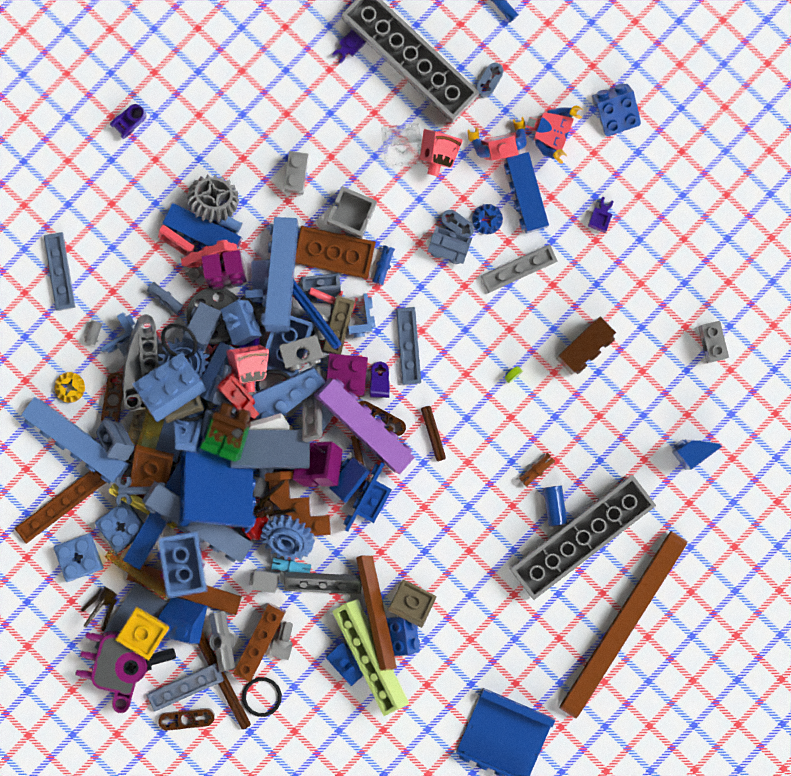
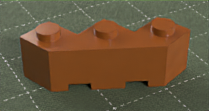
[269,479,331,536]

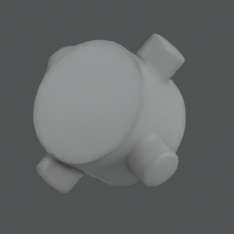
[185,267,202,283]

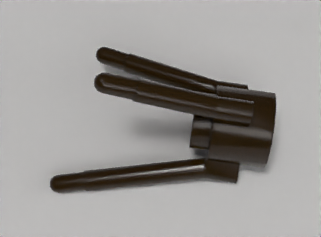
[253,480,296,518]
[81,586,118,631]

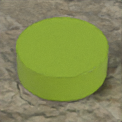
[504,366,523,384]

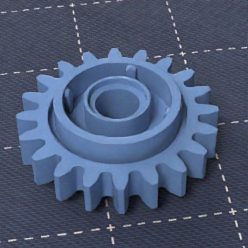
[158,336,210,379]
[261,515,315,561]

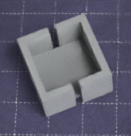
[327,186,377,239]

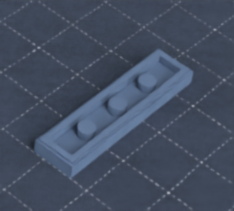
[44,232,76,311]
[396,307,421,385]
[146,663,224,712]

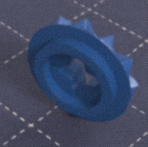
[472,204,503,235]

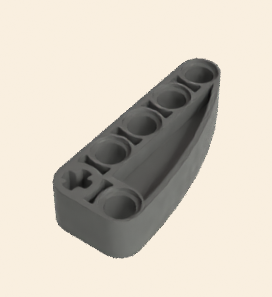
[122,314,158,411]

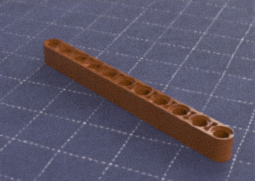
[559,531,688,719]

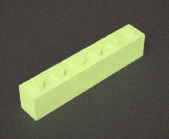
[332,599,410,716]

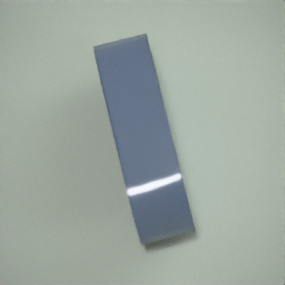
[477,63,504,97]
[441,210,474,237]

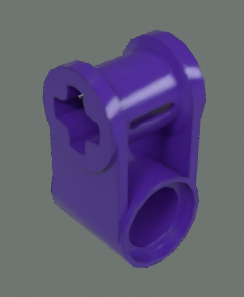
[110,104,147,139]
[370,361,390,398]

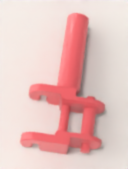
[308,287,358,310]

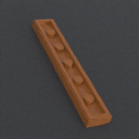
[15,471,107,544]
[356,555,397,671]
[126,565,242,615]

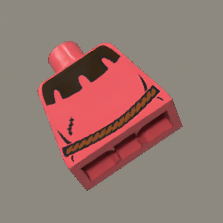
[420,129,463,177]
[227,345,269,393]

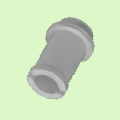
[84,320,103,345]

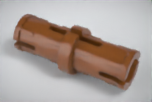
[519,453,555,487]

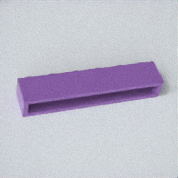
[313,378,415,474]

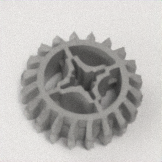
[187,174,239,223]

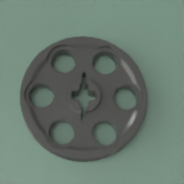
[186,287,239,345]

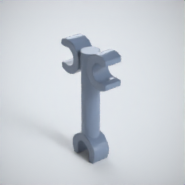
[116,477,166,505]

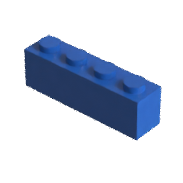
[503,152,549,234]
[163,203,243,250]

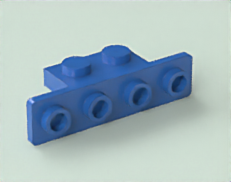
[343,462,392,532]

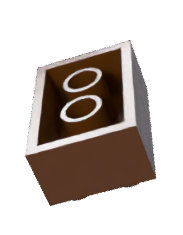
[556,316,616,375]

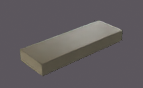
[322,295,355,354]

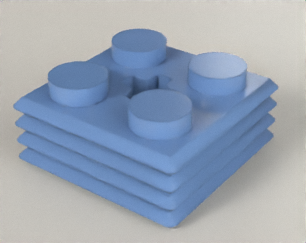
[95,501,144,553]
[53,533,104,582]

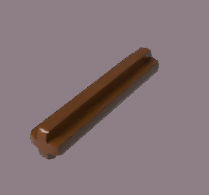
[421,406,446,461]

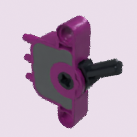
[75,631,176,713]

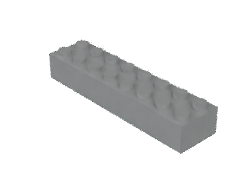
[342,0,479,124]
[509,475,657,600]

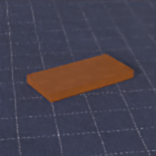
[295,225,376,279]

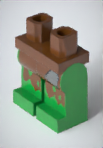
[200,402,252,462]

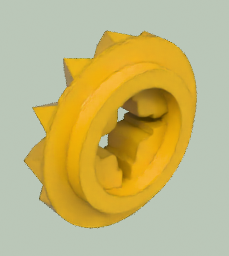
[54,372,85,403]

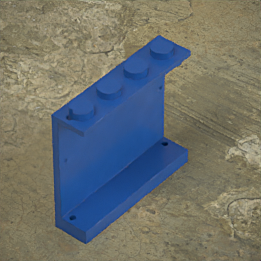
[179,447,256,533]
[456,688,556,776]

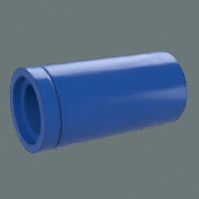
[543,485,568,526]

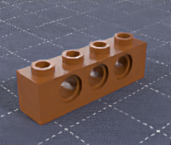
[233,603,286,682]

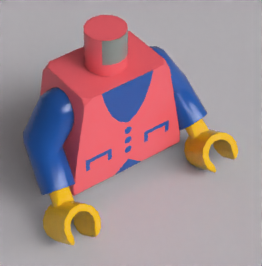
[526,105,583,164]
[467,117,527,161]

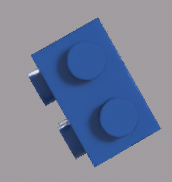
[592,83,641,136]
[386,617,420,656]

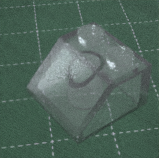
[381,123,423,168]

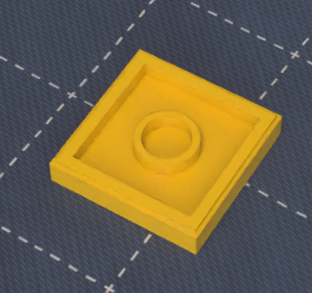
[116,606,170,660]

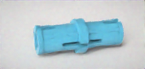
[271,558,311,573]

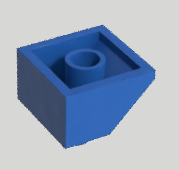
[672,439,722,470]
[329,457,371,503]
[158,597,207,644]

